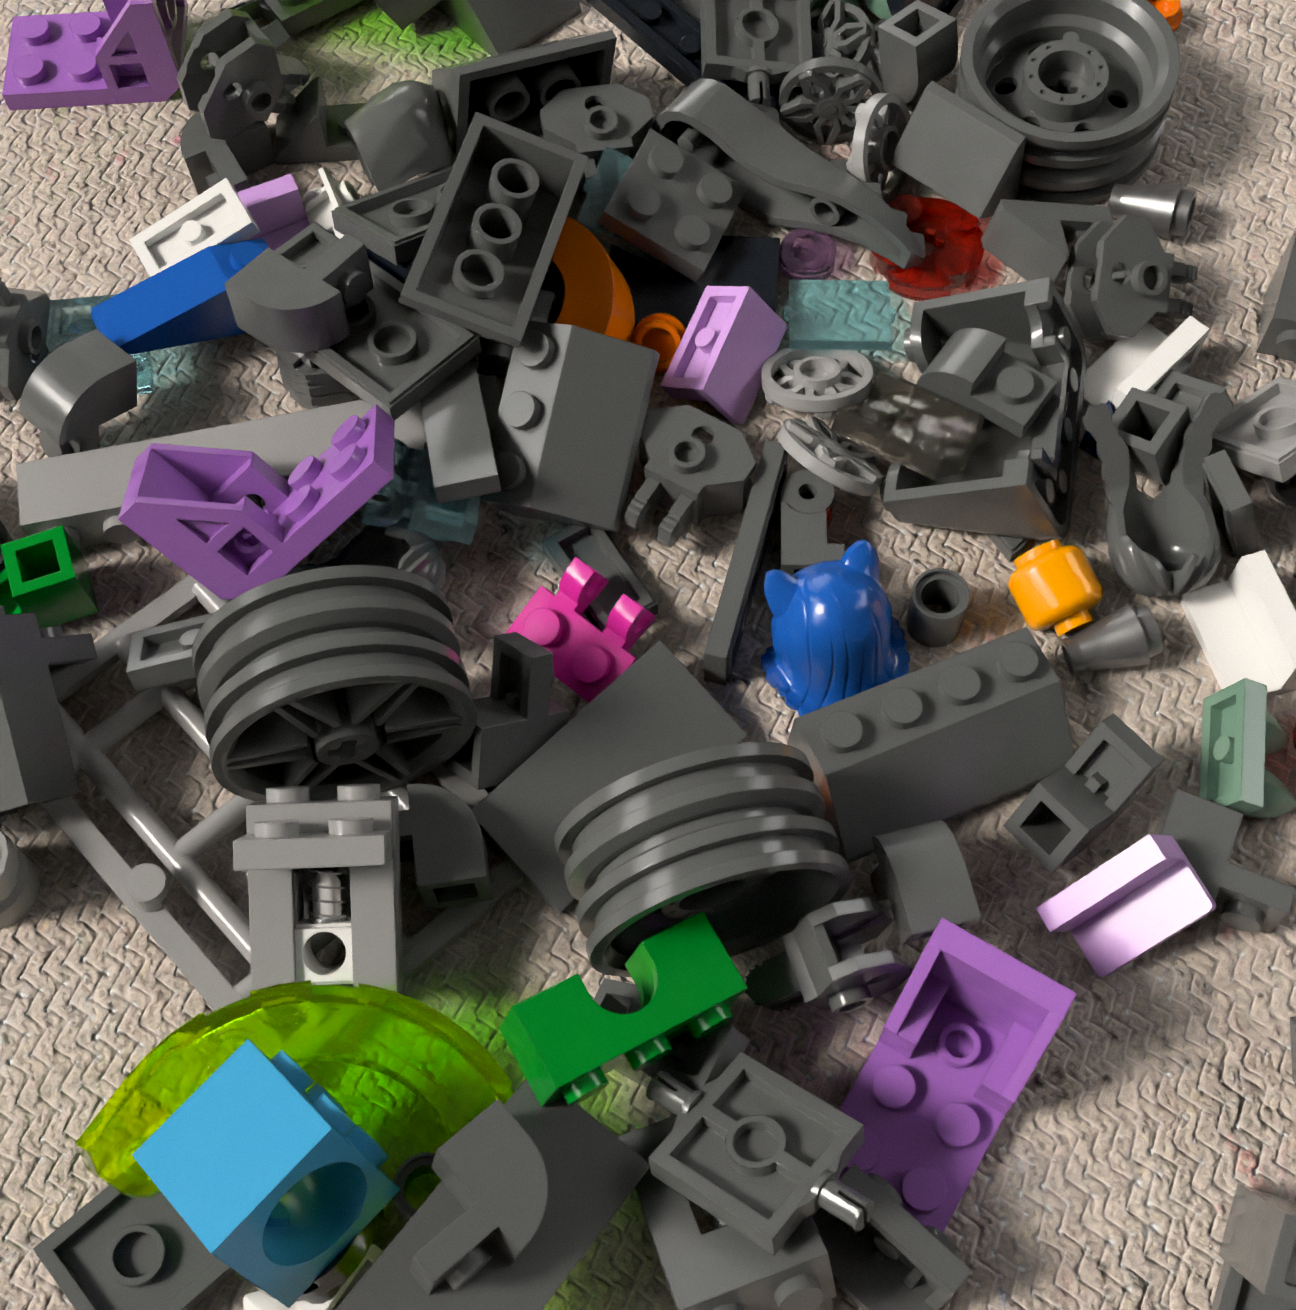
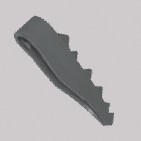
[652,78,926,269]

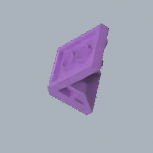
[2,0,188,110]
[118,404,395,599]
[839,917,1077,1232]

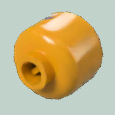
[1008,539,1104,638]

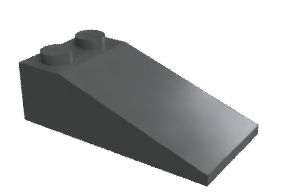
[398,112,588,348]

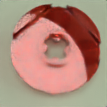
[869,195,984,301]

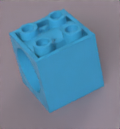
[132,1039,401,1308]

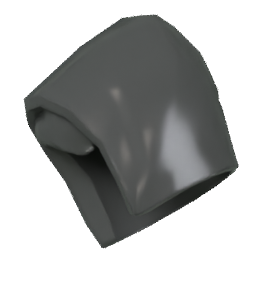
[344,80,452,192]

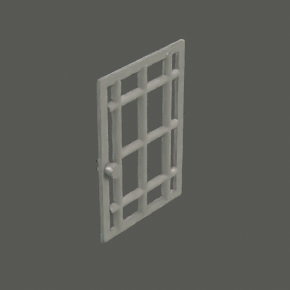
[38,575,525,1070]

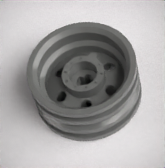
[955,0,1181,205]
[192,565,477,801]
[554,742,852,977]

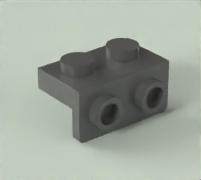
[812,1163,972,1310]

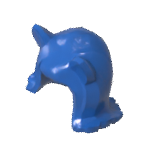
[761,540,910,716]

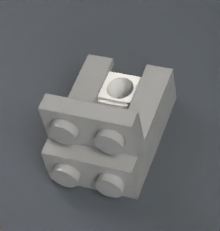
[233,783,404,1008]

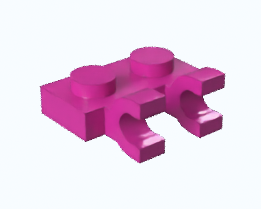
[505,557,656,703]

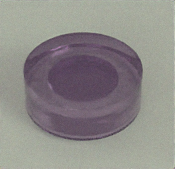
[779,228,836,285]

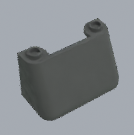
[880,277,1086,540]

